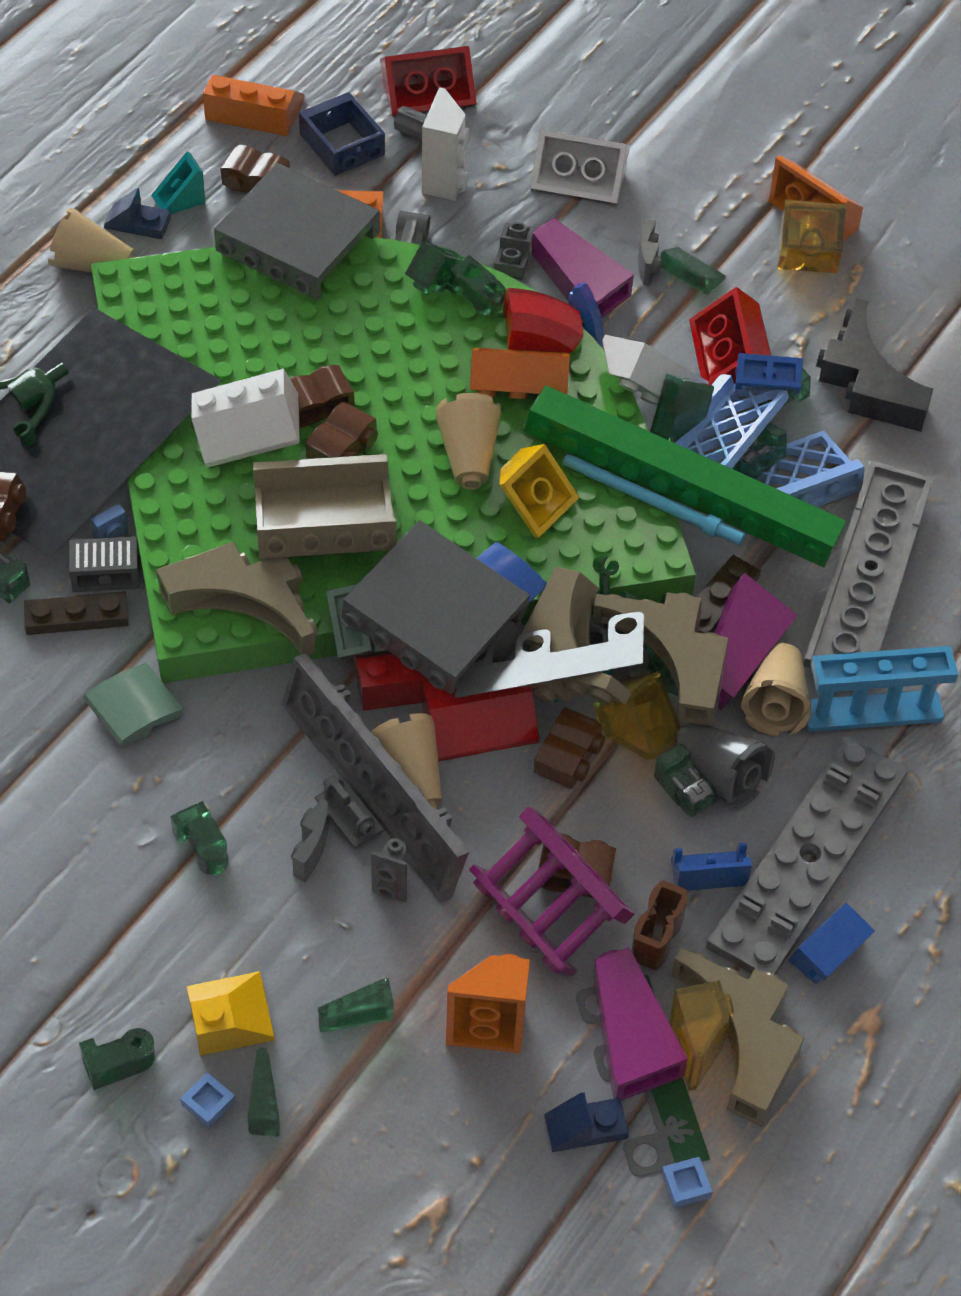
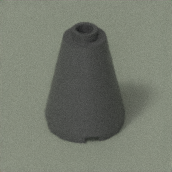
[676,723,775,808]

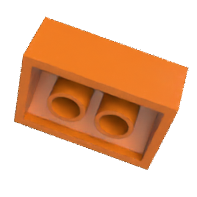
[203,74,305,136]
[769,155,863,247]
[470,347,570,399]
[446,954,530,1053]

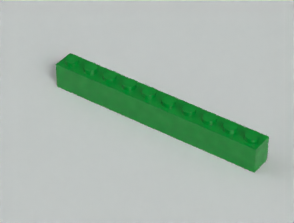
[524,385,846,568]

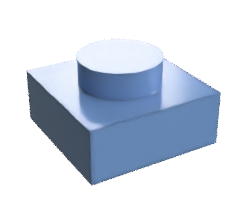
[90,503,129,539]
[180,1072,236,1129]
[661,1157,713,1208]

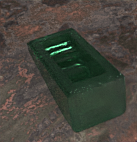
[317,978,394,1033]
[247,1047,280,1137]

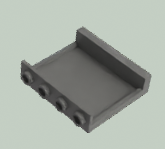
[214,163,380,300]
[341,520,530,695]

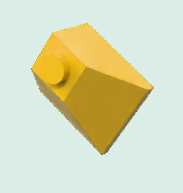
[499,444,580,538]
[186,971,275,1056]

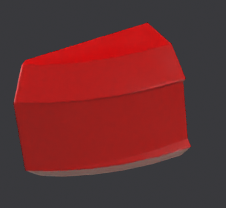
[503,287,584,353]

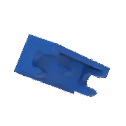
[735,353,803,395]
[671,843,752,891]
[788,902,875,983]

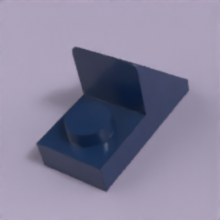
[104,188,171,240]
[544,1092,629,1152]

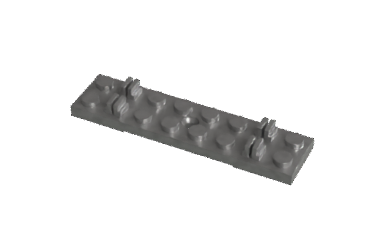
[803,460,934,669]
[282,653,469,902]
[706,737,909,975]

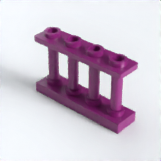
[469,806,635,976]

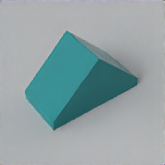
[151,152,206,215]

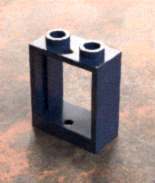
[299,92,385,176]

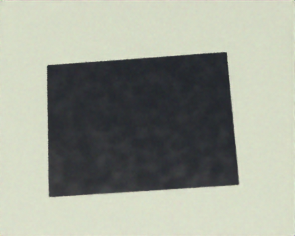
[0,308,221,557]

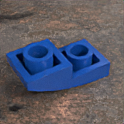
[568,282,604,347]
[477,542,547,603]

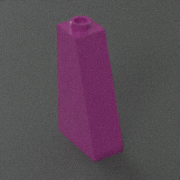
[532,218,634,322]
[715,573,798,711]
[593,947,688,1101]

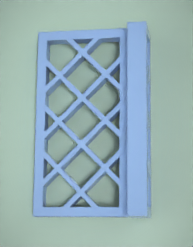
[667,374,789,469]
[732,430,864,507]

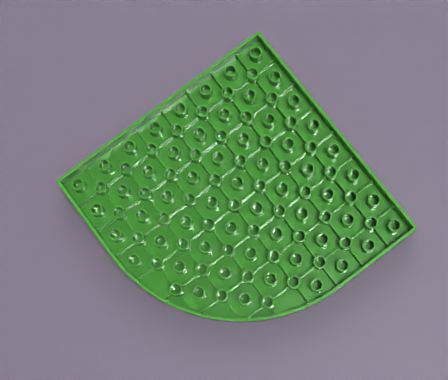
[91,236,696,683]

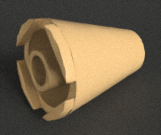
[48,208,136,273]
[436,393,501,490]
[741,643,811,736]
[370,713,442,809]

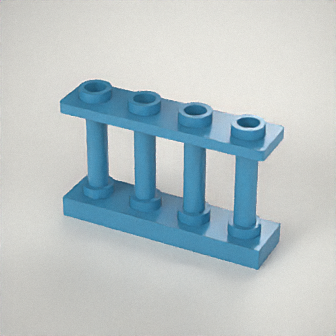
[806,646,958,732]

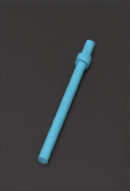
[563,453,746,546]

